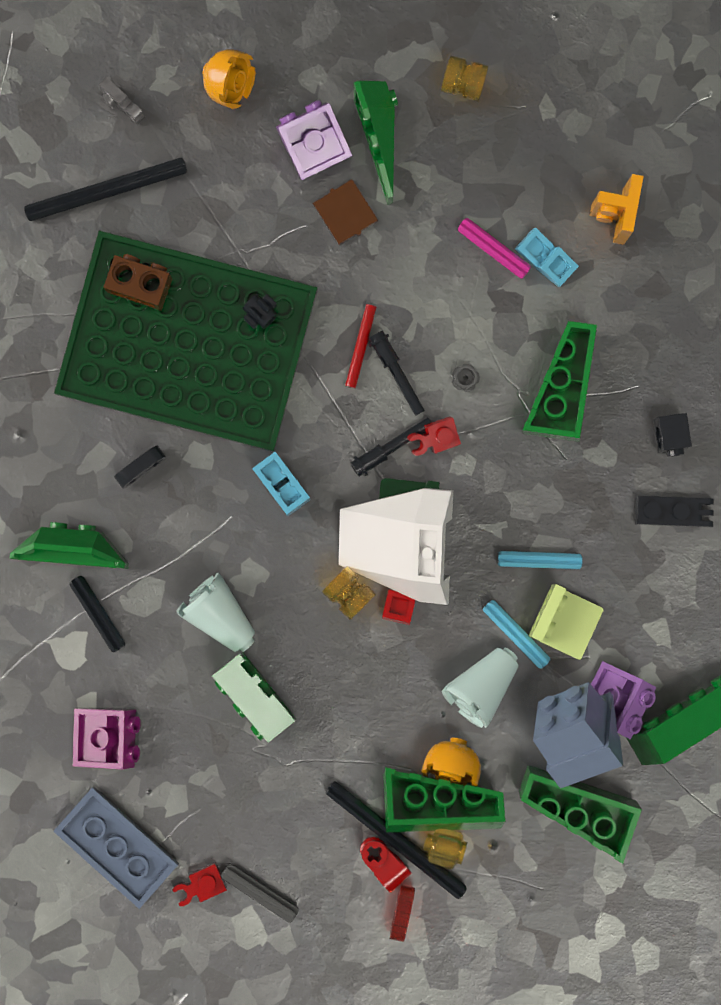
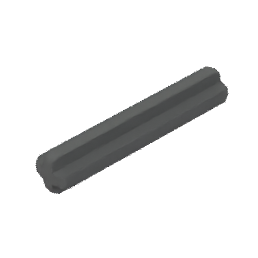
[221,864,299,923]

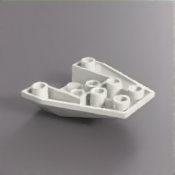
[339,488,453,605]

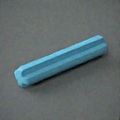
[498,551,583,569]
[483,600,551,669]

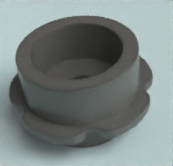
[452,364,480,392]

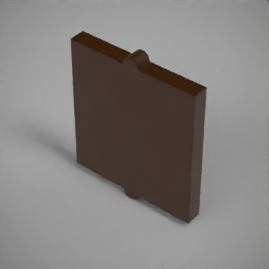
[313,179,378,245]

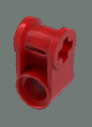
[360,836,412,893]

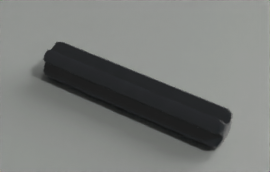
[69,576,125,653]

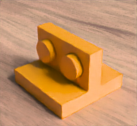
[589,174,644,245]

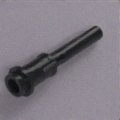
[368,330,425,416]
[350,417,432,477]

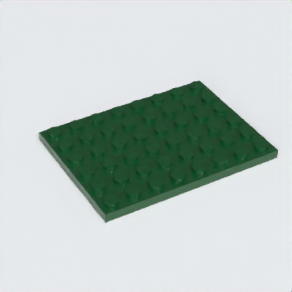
[54,231,318,452]

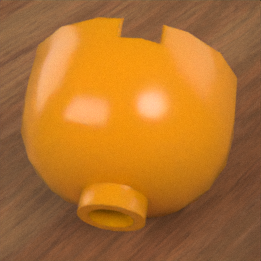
[202,49,256,109]
[421,737,481,787]

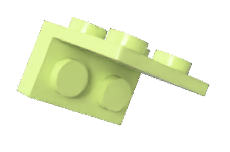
[529,584,603,660]

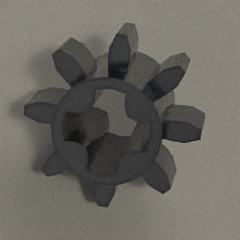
[243,294,278,329]

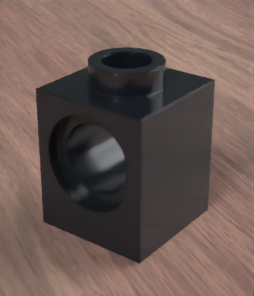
[653,413,692,457]

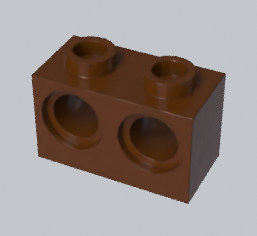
[103,254,172,311]

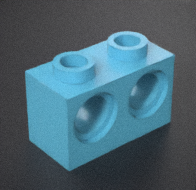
[252,452,311,516]

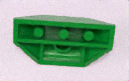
[9,522,129,569]

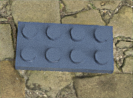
[53,787,179,909]

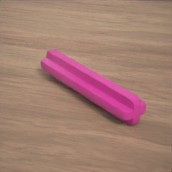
[458,218,531,279]

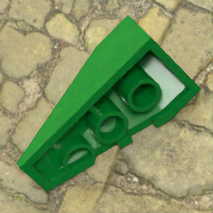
[354,81,398,205]

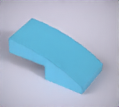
[515,228,579,287]

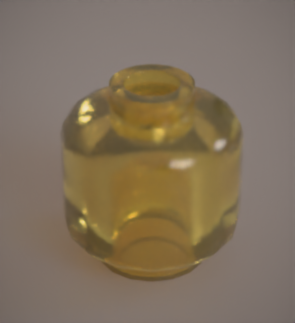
[423,829,468,869]

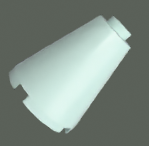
[177,573,255,652]
[442,648,519,728]

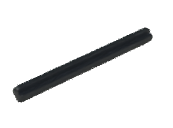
[24,158,187,221]
[326,781,467,899]

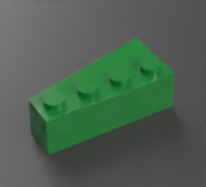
[522,321,597,442]
[519,765,642,864]
[383,767,506,832]

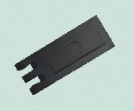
[636,496,714,527]

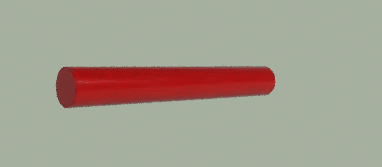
[345,304,377,389]

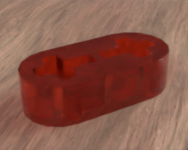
[389,885,415,942]

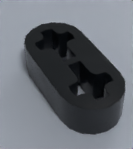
[114,445,166,489]

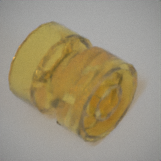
[441,56,489,102]
[322,566,376,620]

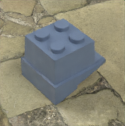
[533,682,623,788]

